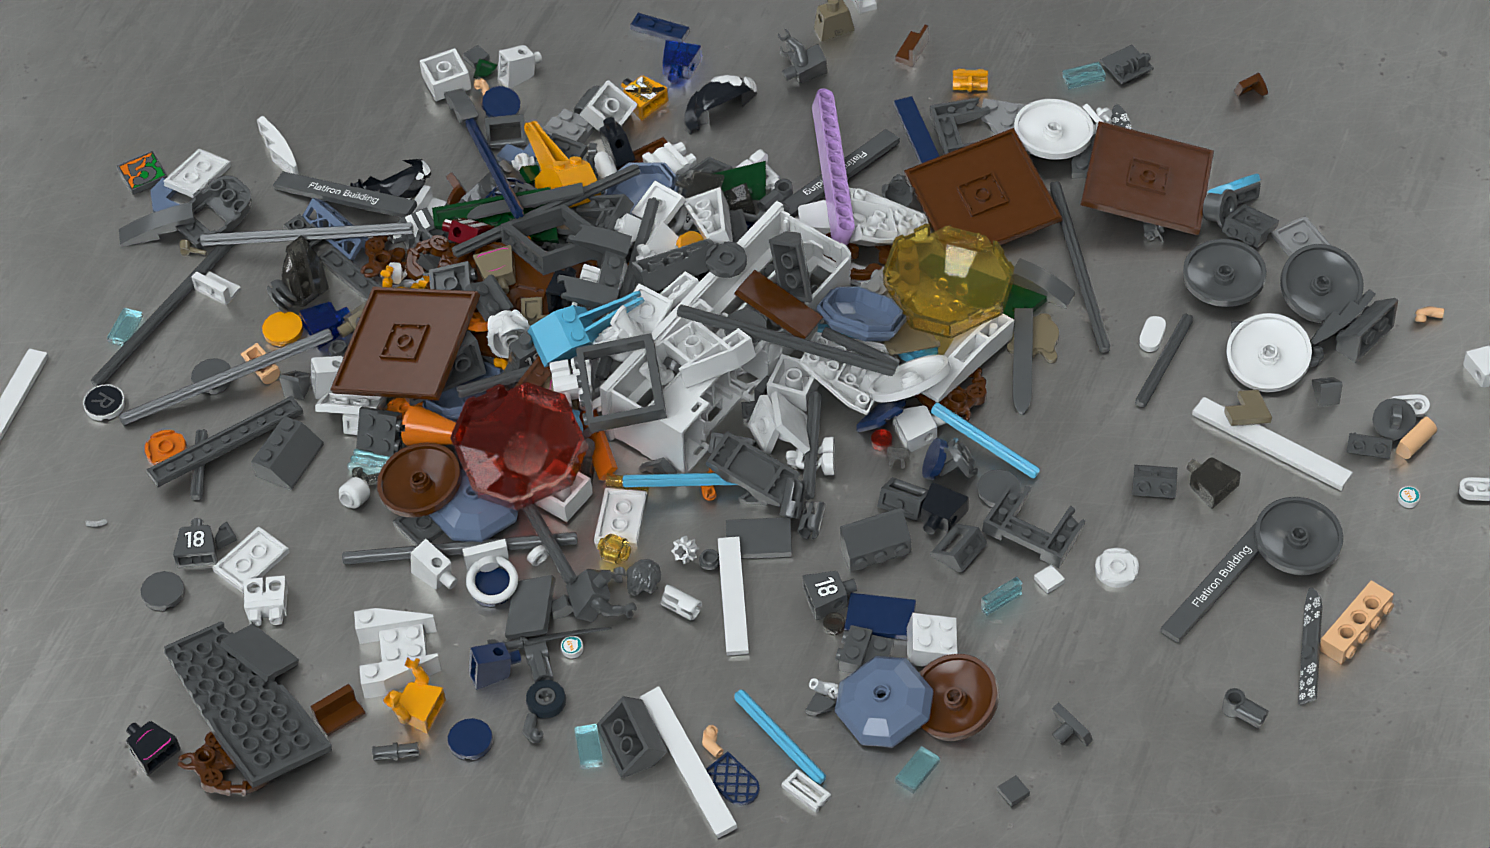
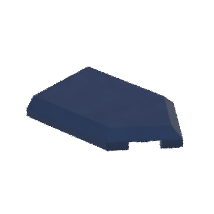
[856,399,906,432]

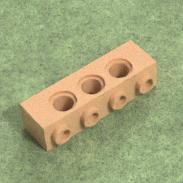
[1320,580,1394,665]

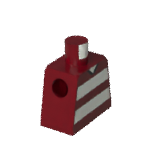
[442,218,495,244]

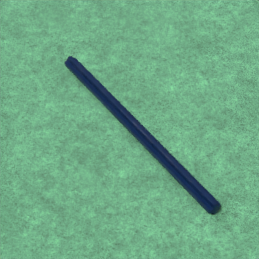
[465,118,524,219]

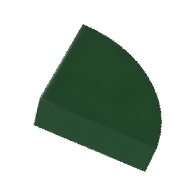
[473,59,498,79]
[519,165,540,185]

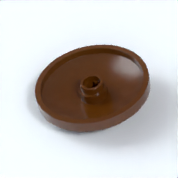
[377,442,462,518]
[919,654,999,741]

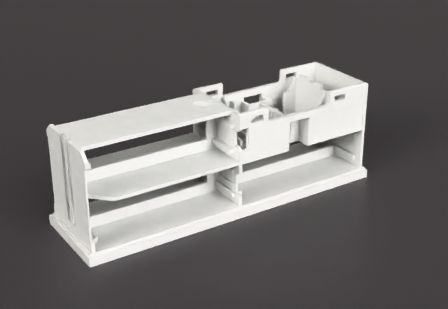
[600,201,851,474]

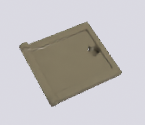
[882,314,940,356]

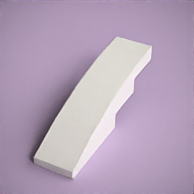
[257,116,299,175]

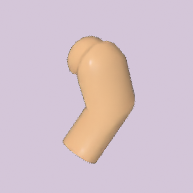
[474,78,490,96]
[1415,306,1444,323]
[702,725,724,758]

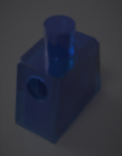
[662,40,702,83]
[299,302,350,349]

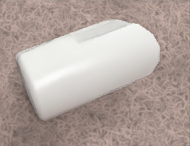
[594,151,617,179]
[660,585,702,620]

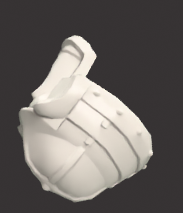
[593,305,643,362]
[487,310,530,359]

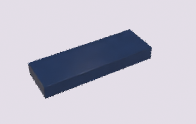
[630,13,690,44]

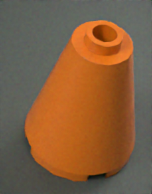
[401,405,463,446]

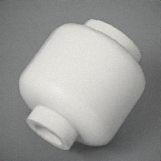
[339,477,371,509]

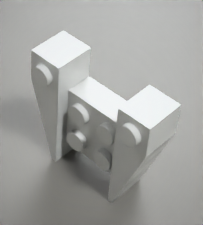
[655,299,756,388]
[354,608,441,699]

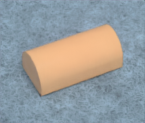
[241,343,280,384]
[1396,416,1437,459]

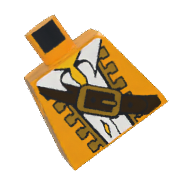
[621,76,668,120]

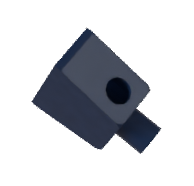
[469,642,521,690]

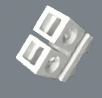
[642,142,697,179]
[549,358,595,409]
[243,576,289,626]

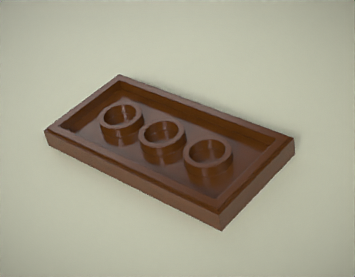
[734,270,823,339]

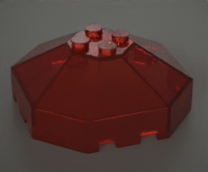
[450,382,589,511]

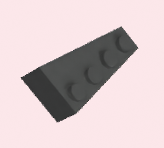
[631,238,714,292]
[405,330,486,406]

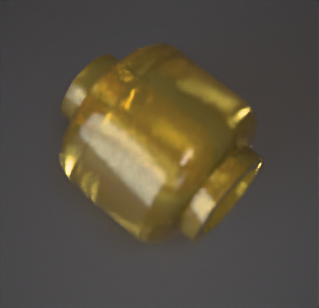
[597,534,631,565]

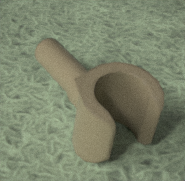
[179,240,207,256]

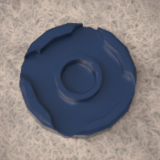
[482,86,521,117]
[922,438,948,481]
[473,568,510,607]
[448,718,493,760]

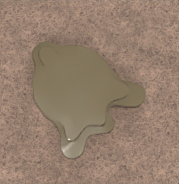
[1007,313,1059,363]

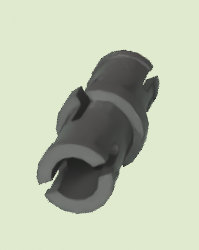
[372,742,419,761]

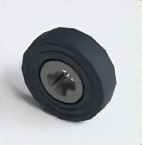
[526,680,566,718]

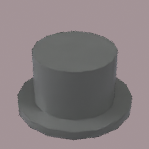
[1203,189,1237,229]

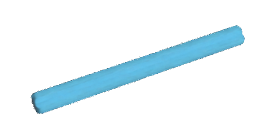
[931,403,1040,479]
[622,473,737,487]
[734,689,826,785]

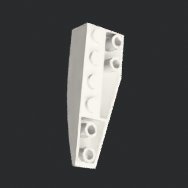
[922,311,1015,403]

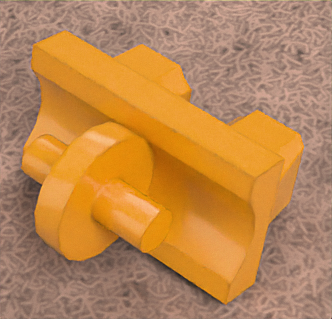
[953,69,988,93]

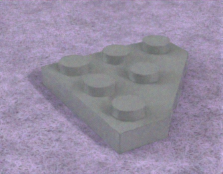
[980,99,1030,155]

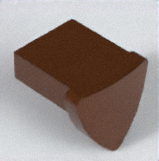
[1234,72,1268,97]
[446,172,467,205]

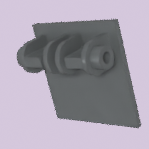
[1100,45,1154,84]

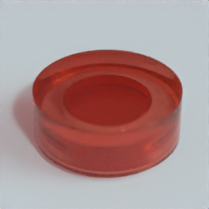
[871,429,892,451]

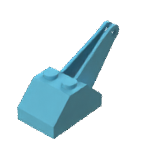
[528,291,645,367]

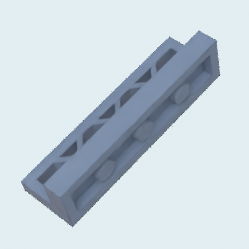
[302,198,369,261]

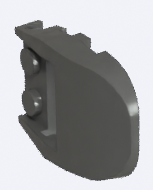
[177,175,252,250]

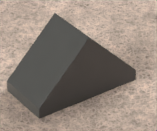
[279,370,311,400]
[1312,377,1342,407]

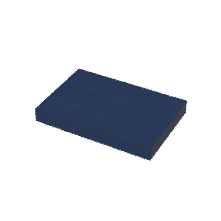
[844,593,916,640]

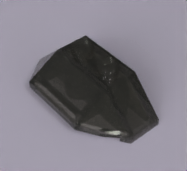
[281,236,329,307]

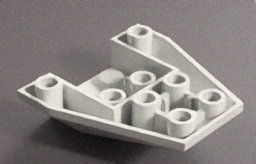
[849,187,933,246]
[799,332,898,415]

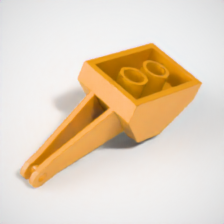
[524,121,601,208]

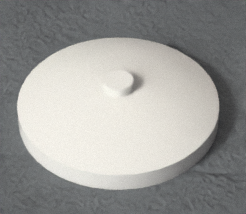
[1014,99,1093,159]
[1227,313,1312,392]
[869,355,951,402]

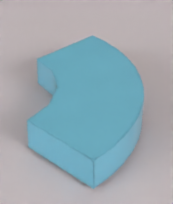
[1208,173,1261,194]

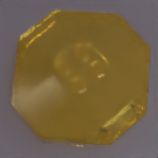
[883,223,1015,339]

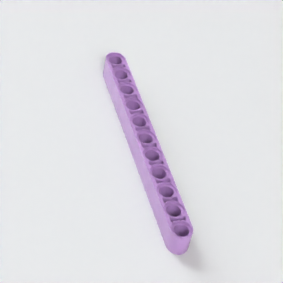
[812,89,855,245]

